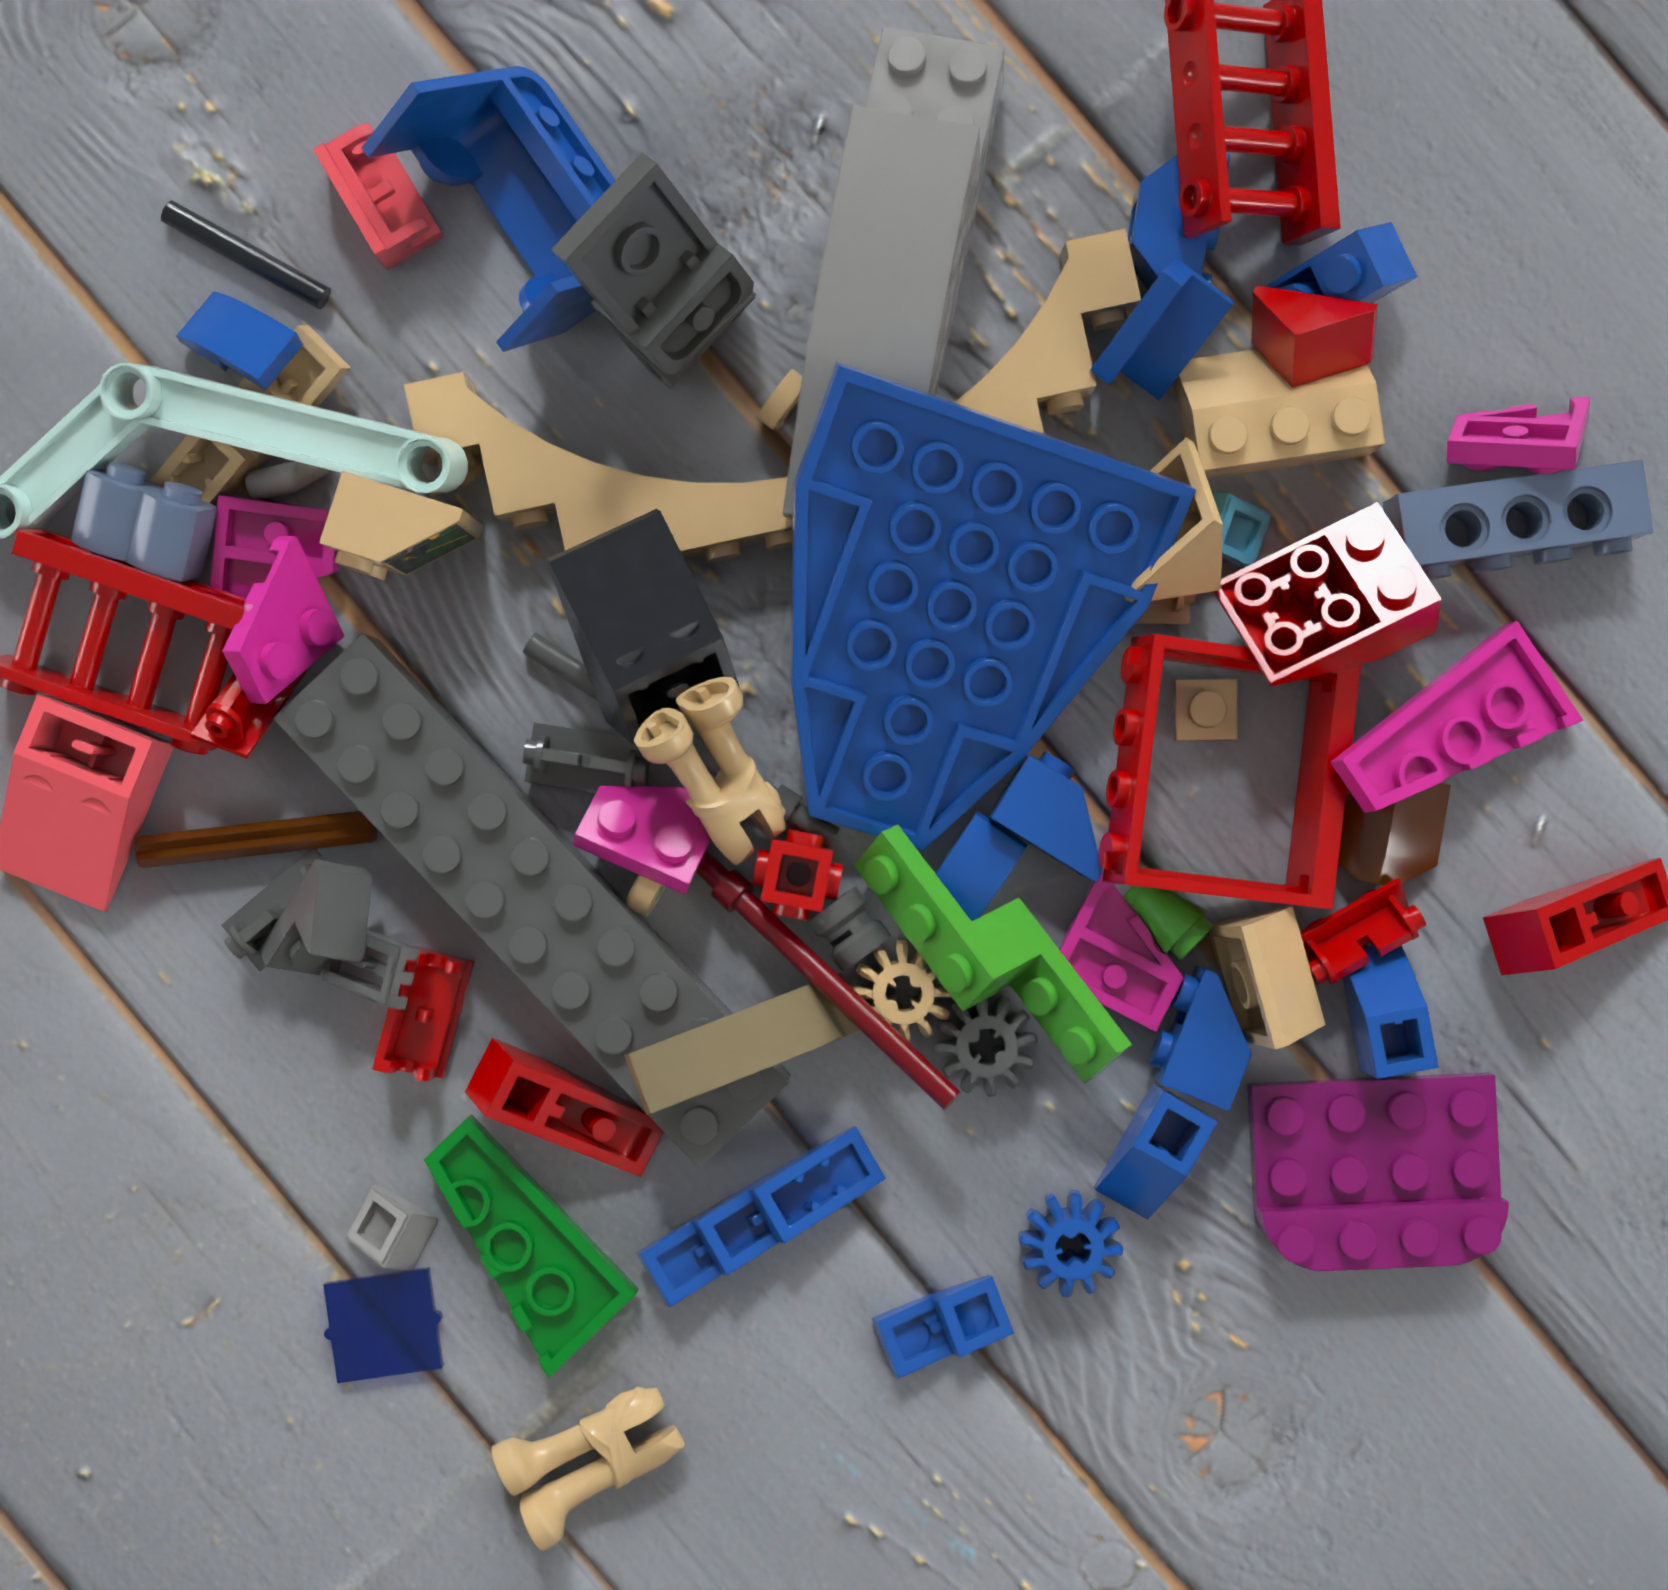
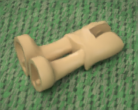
[634,677,786,865]
[491,1386,685,1551]

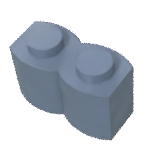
[71,461,218,582]

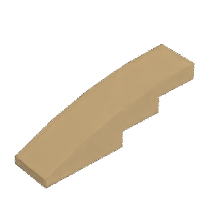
[150,325,351,507]

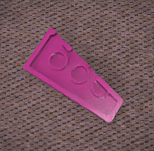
[1330,621,1584,813]

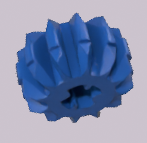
[1018,1190,1123,1297]

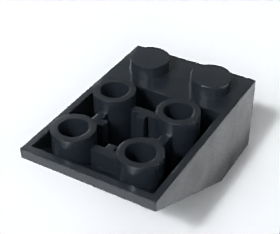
[546,509,740,745]

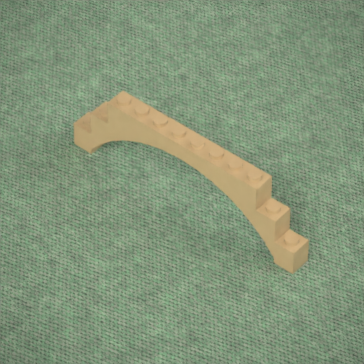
[404,228,1141,562]

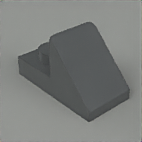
[259,859,373,975]

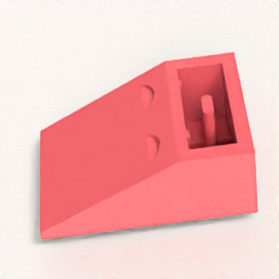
[0,695,174,912]

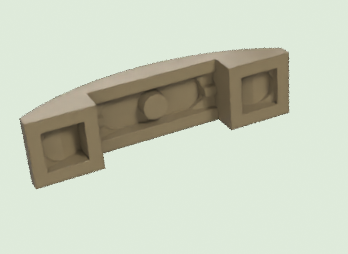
[624,972,859,1115]

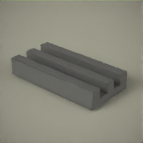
[322,929,420,1010]

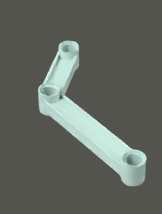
[0,363,468,539]

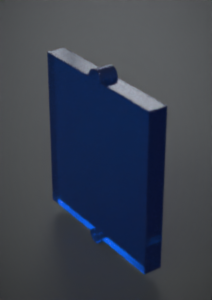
[323,1267,444,1383]

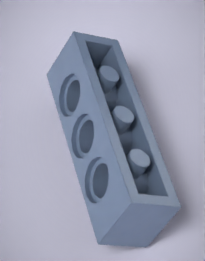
[1383,460,1653,580]

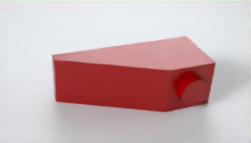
[1483,858,1668,976]
[465,1037,664,1177]

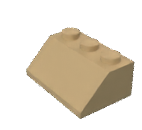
[1174,349,1385,479]

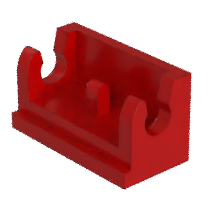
[372,946,475,1081]

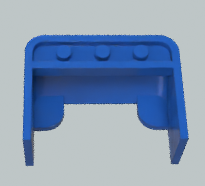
[361,66,616,352]

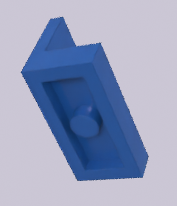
[1090,257,1235,401]

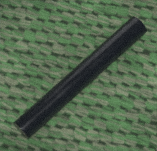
[161,200,331,309]

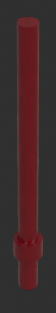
[696,850,961,1110]

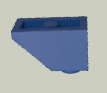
[988,752,1103,882]

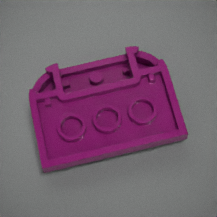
[1247,1072,1509,1271]

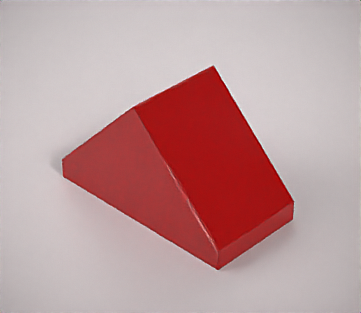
[1251,286,1378,388]

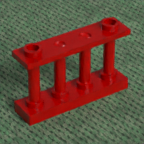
[1164,0,1341,245]
[0,529,246,755]

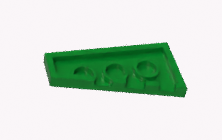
[423,1114,639,1379]

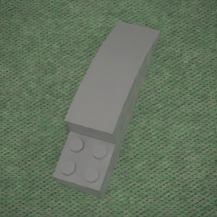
[783,27,1005,518]

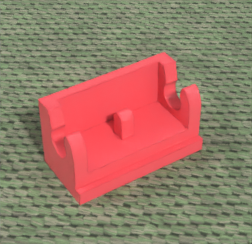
[313,123,444,270]

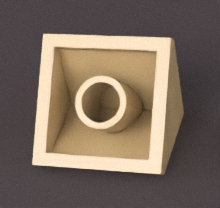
[1124,438,1223,603]
[1209,906,1326,1050]

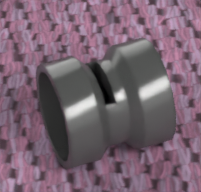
[807,886,891,971]

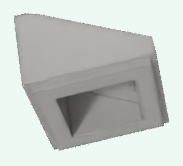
[345,1184,438,1271]

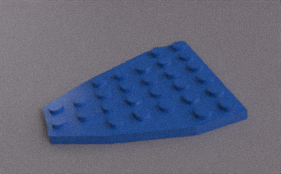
[790,361,1196,851]

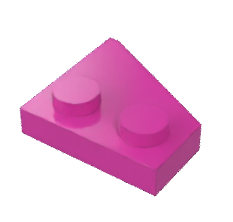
[1447,397,1590,474]
[210,495,340,599]

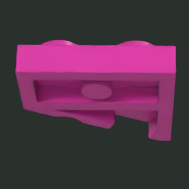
[223,536,345,704]
[572,786,711,895]
[1058,873,1184,1032]

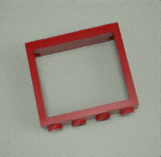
[1098,634,1362,910]

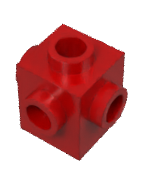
[752,829,843,920]

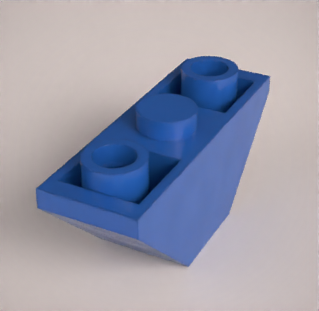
[1127,153,1230,290]

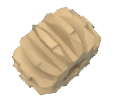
[852,939,951,1042]

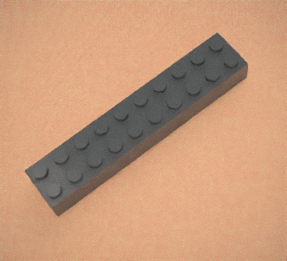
[273,633,791,1168]

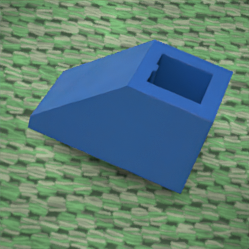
[1264,222,1418,303]
[1343,945,1439,1079]
[1148,965,1252,1111]
[1093,1083,1218,1220]

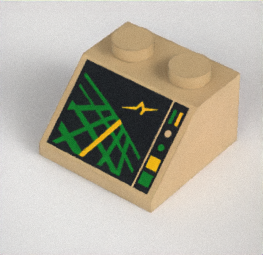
[319,471,484,581]

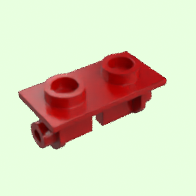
[191,670,307,759]
[1300,878,1426,985]

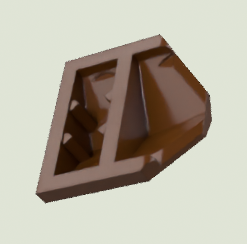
[1338,783,1451,885]

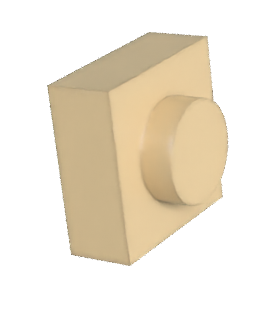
[1173,679,1238,741]

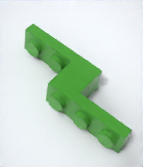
[854,825,1132,1084]

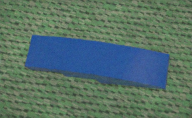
[636,1126,886,1307]

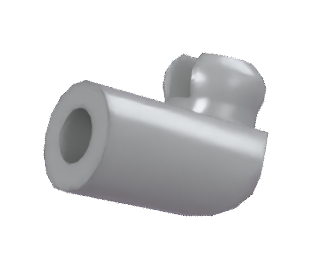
[245,461,331,500]

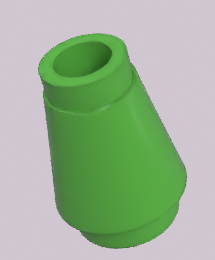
[1123,886,1215,961]

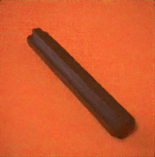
[135,811,377,868]

